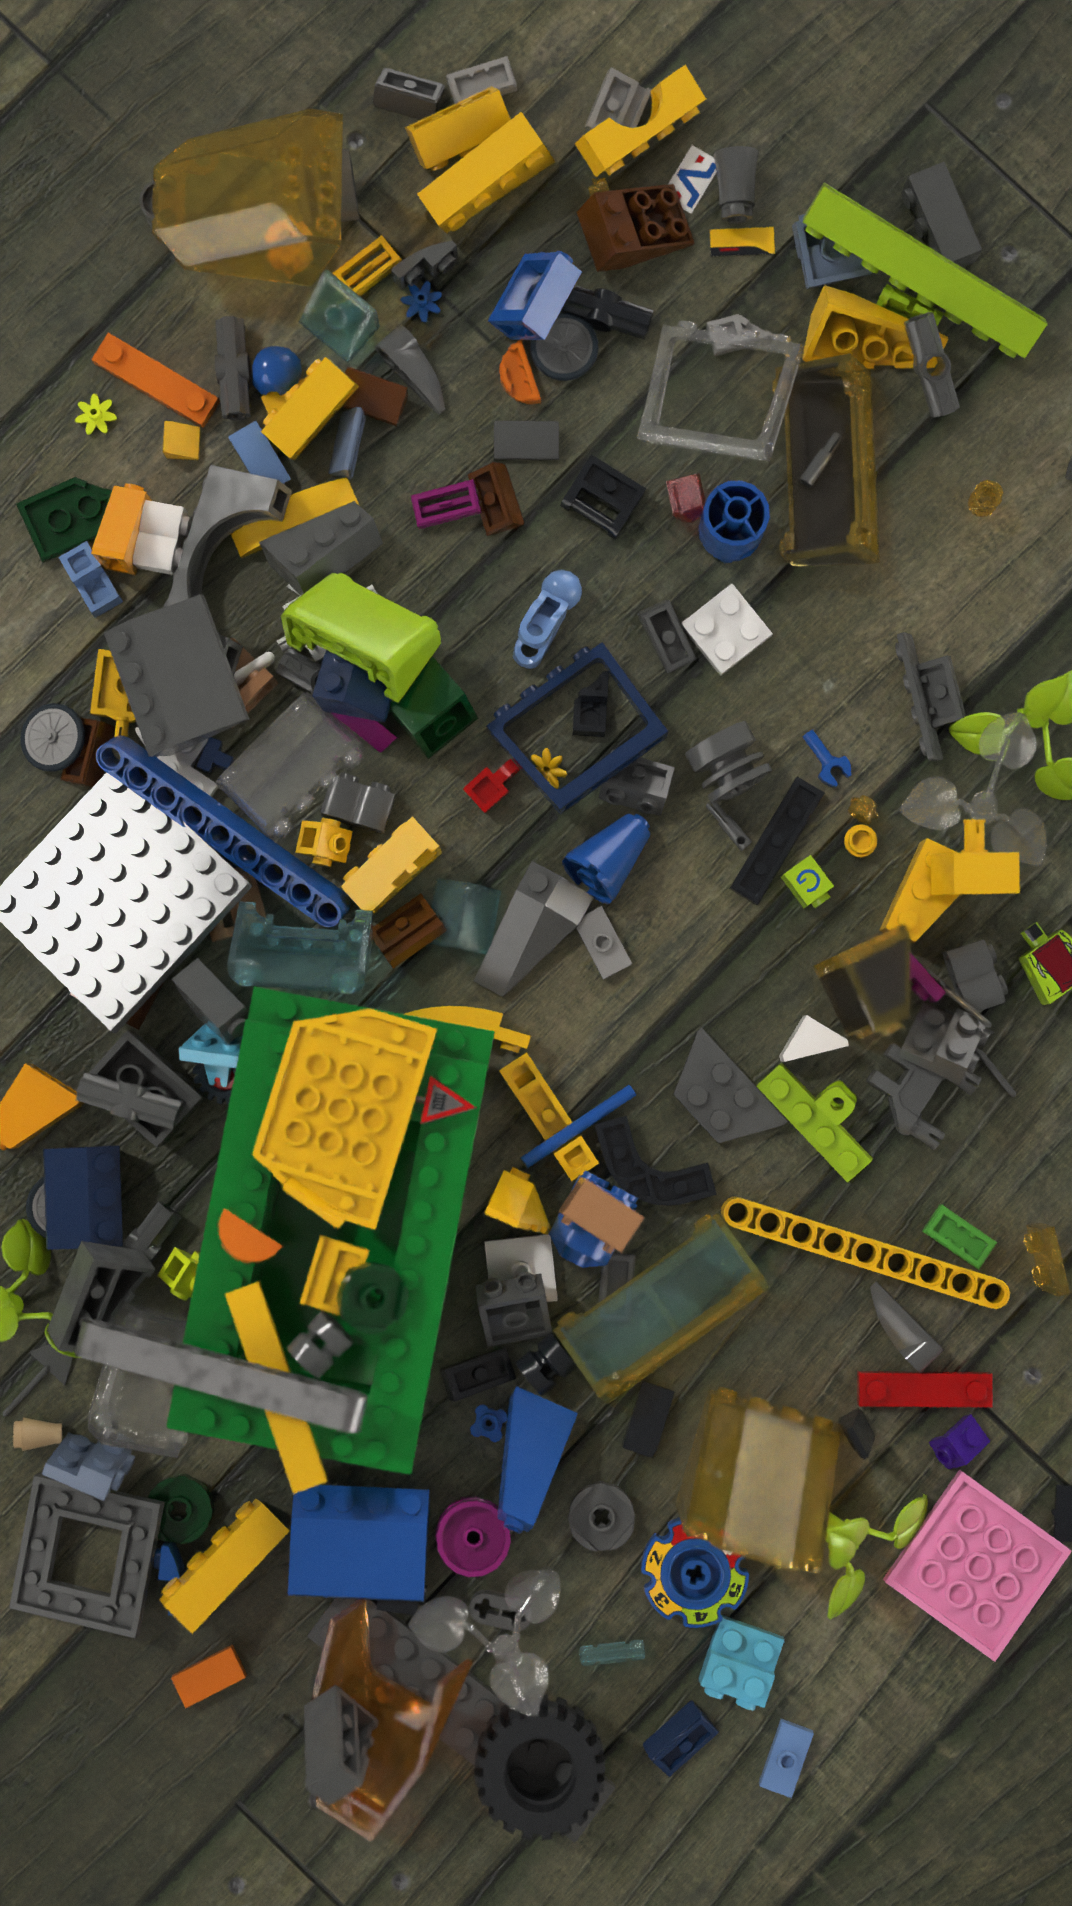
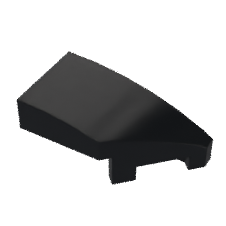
[572,671,609,737]

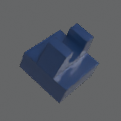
[197,737,234,775]

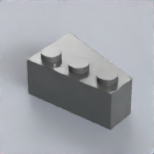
[259,501,383,595]

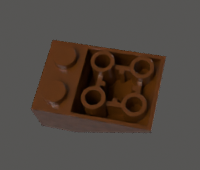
[577,184,694,272]

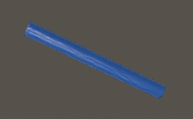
[520,1085,636,1169]

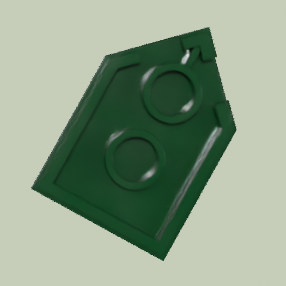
[16,477,112,563]

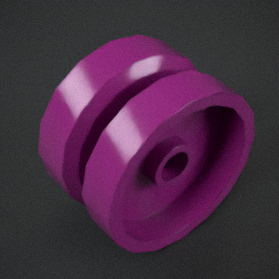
[436,1496,511,1577]

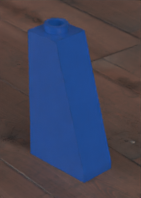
[497,1386,578,1533]

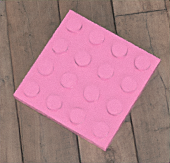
[883,1469,1072,1662]

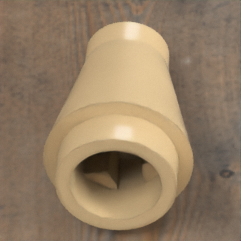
[13,1417,63,1451]

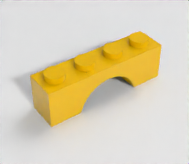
[575,65,706,177]

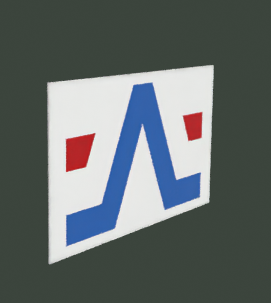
[669,145,717,213]

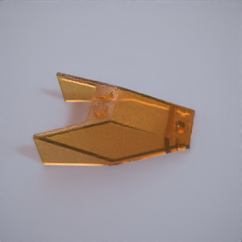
[311,1599,473,1842]

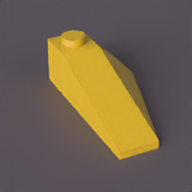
[802,285,948,370]
[485,1167,551,1235]

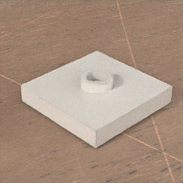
[485,1234,558,1302]

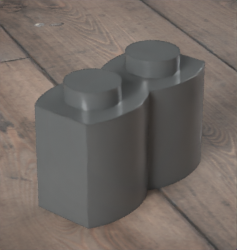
[320,772,396,835]
[942,940,1008,1013]

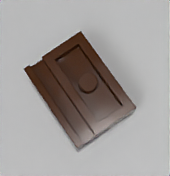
[368,894,447,968]

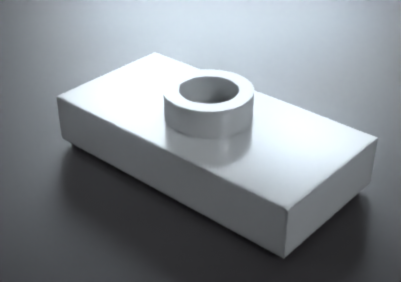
[446,56,517,104]
[576,906,632,980]

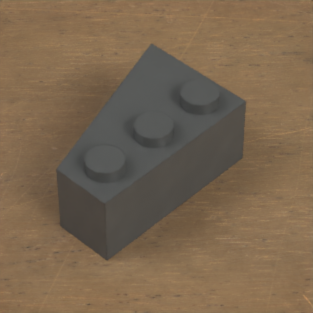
[47,1241,156,1353]
[303,1685,379,1806]

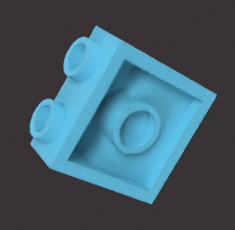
[699,1615,784,1711]

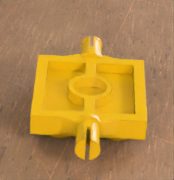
[90,649,136,737]

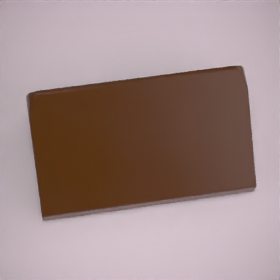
[342,367,408,426]
[468,462,524,536]
[60,718,115,788]

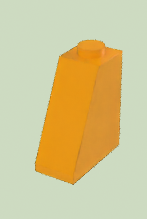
[91,483,152,575]
[0,1063,85,1151]

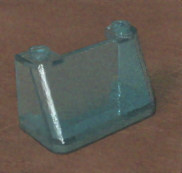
[228,901,373,994]

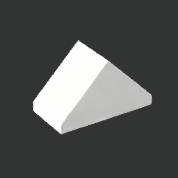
[779,1015,849,1062]

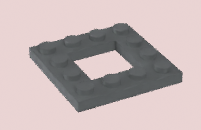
[9,1473,165,1638]

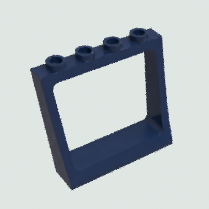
[486,642,668,815]

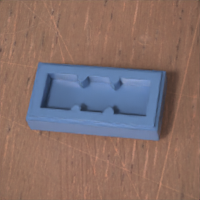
[759,1719,814,1798]

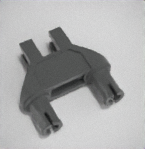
[866,1043,982,1150]

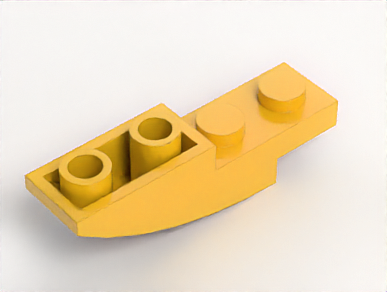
[405,1006,531,1053]

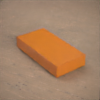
[171,1644,247,1709]

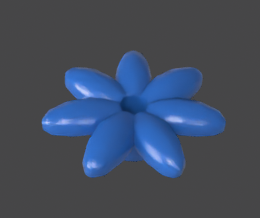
[400,281,442,323]

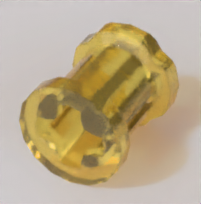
[968,480,1003,517]

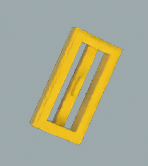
[331,235,402,302]

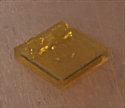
[1024,1223,1070,1296]

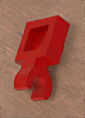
[463,758,520,814]

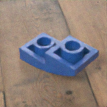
[154,1542,185,1616]

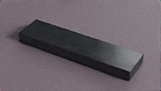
[729,776,825,905]

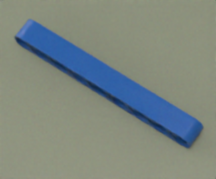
[96,735,351,927]

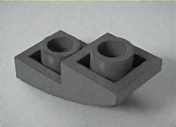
[391,241,458,290]

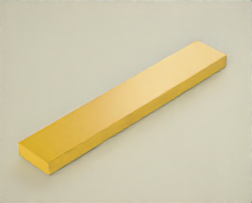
[225,1281,328,1494]

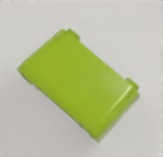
[281,573,441,703]

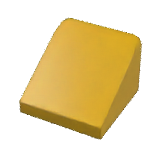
[163,421,201,460]

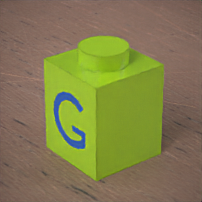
[781,855,834,908]

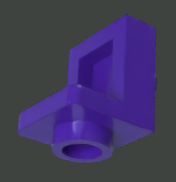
[929,1414,991,1469]

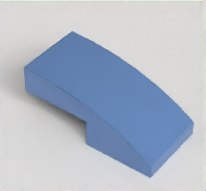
[228,420,291,484]
[59,541,123,618]

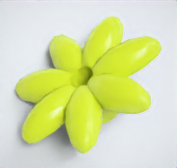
[75,393,117,435]

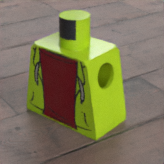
[1019,922,1072,1005]

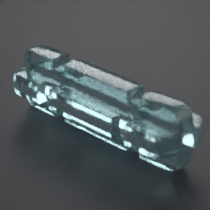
[579,1640,645,1666]

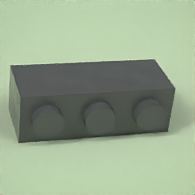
[902,162,982,267]

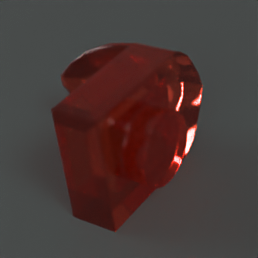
[666,473,706,523]

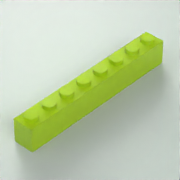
[803,182,1048,359]

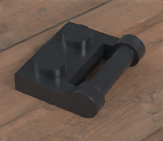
[560,455,646,540]

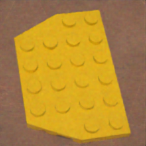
[252,1009,437,1229]

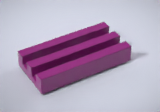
[411,479,482,529]

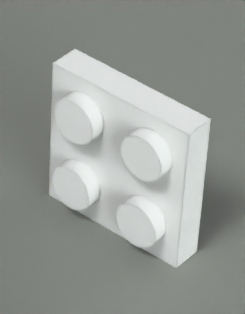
[681,584,773,676]

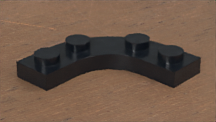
[594,1116,717,1206]

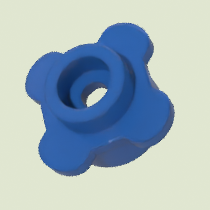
[470,1404,507,1442]

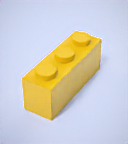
[405,86,511,171]
[261,357,359,460]

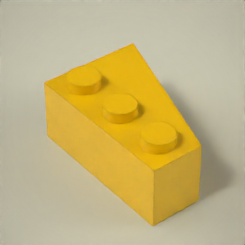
[341,816,442,918]
[879,838,959,944]

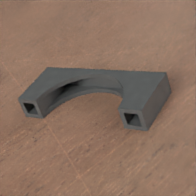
[164,465,292,675]

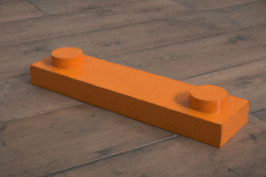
[91,333,220,429]

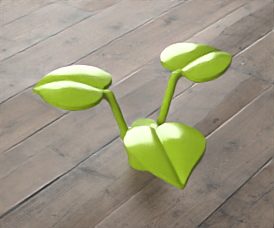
[949,670,1072,800]
[0,1219,81,1358]
[812,1493,928,1620]

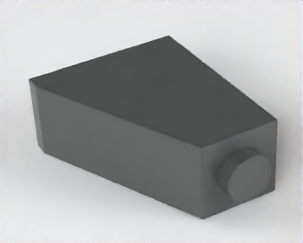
[172,958,249,1044]

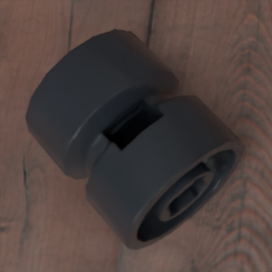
[516,1332,579,1396]

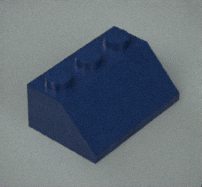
[312,650,392,722]
[43,1145,123,1250]

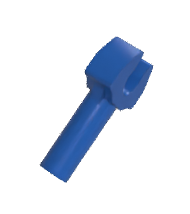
[803,729,851,788]

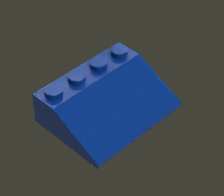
[288,1485,430,1602]

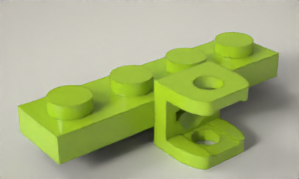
[756,1062,873,1183]

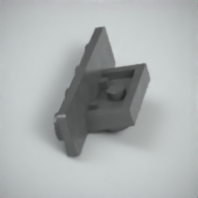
[895,632,966,762]

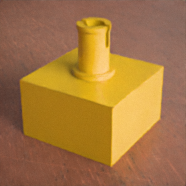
[931,819,1020,895]

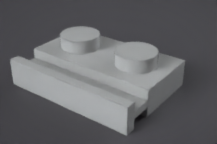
[583,67,652,132]

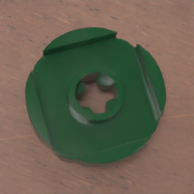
[337,1262,408,1334]
[148,1474,214,1544]

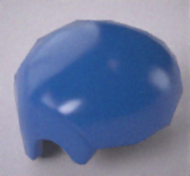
[251,346,302,395]

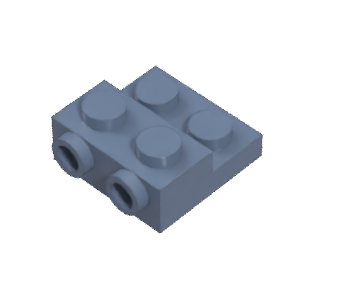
[792,214,872,289]
[42,1432,136,1501]

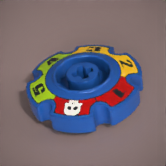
[641,1515,749,1628]

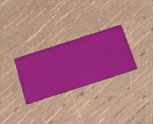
[332,713,397,753]

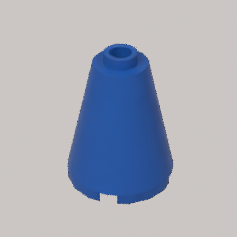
[562,814,650,904]

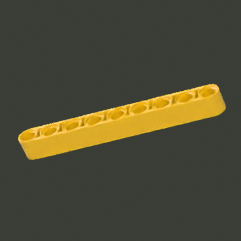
[721,1196,1010,1309]

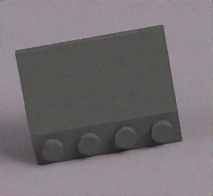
[104,594,249,757]

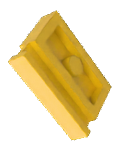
[300,1235,369,1315]

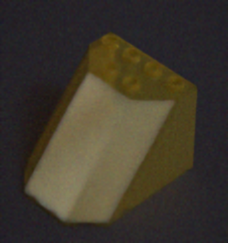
[152,108,343,287]
[675,1386,841,1573]

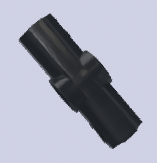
[560,285,654,340]

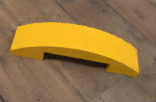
[231,477,359,558]
[499,1052,599,1181]

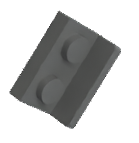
[598,750,675,816]

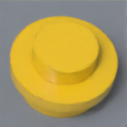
[844,824,877,858]

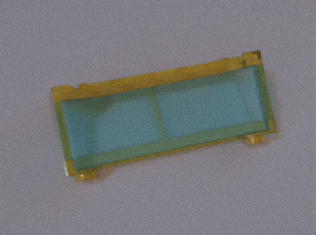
[553,1213,769,1404]

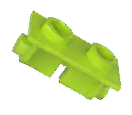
[876,284,944,326]

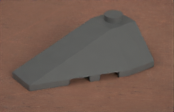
[474,861,594,997]

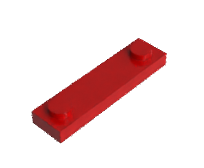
[857,1371,993,1408]

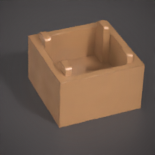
[558,1178,644,1254]

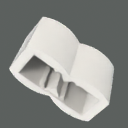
[133,500,192,575]

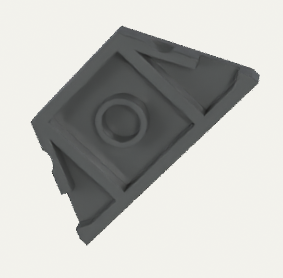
[673,1027,788,1143]

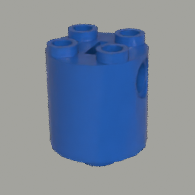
[698,481,770,563]
[549,1170,638,1268]

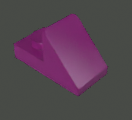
[889,943,946,1003]

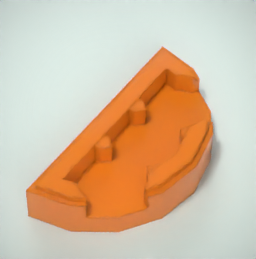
[499,340,541,405]
[218,1209,282,1263]

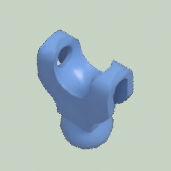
[513,569,582,669]

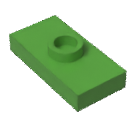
[922,1204,997,1270]

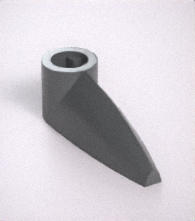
[375,324,445,415]
[870,1281,944,1373]

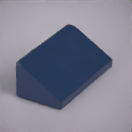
[643,1701,719,1777]

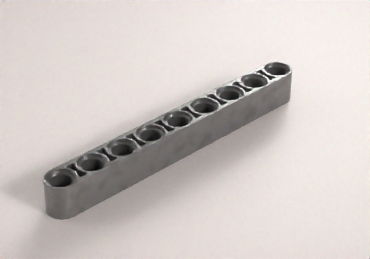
[75,1319,368,1433]

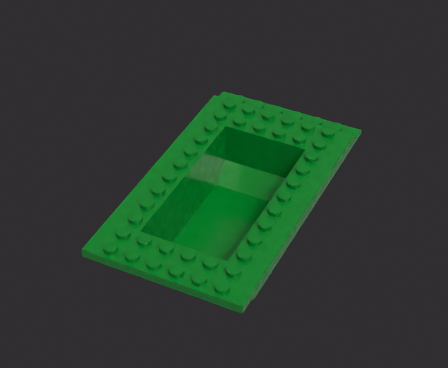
[166,986,495,1475]

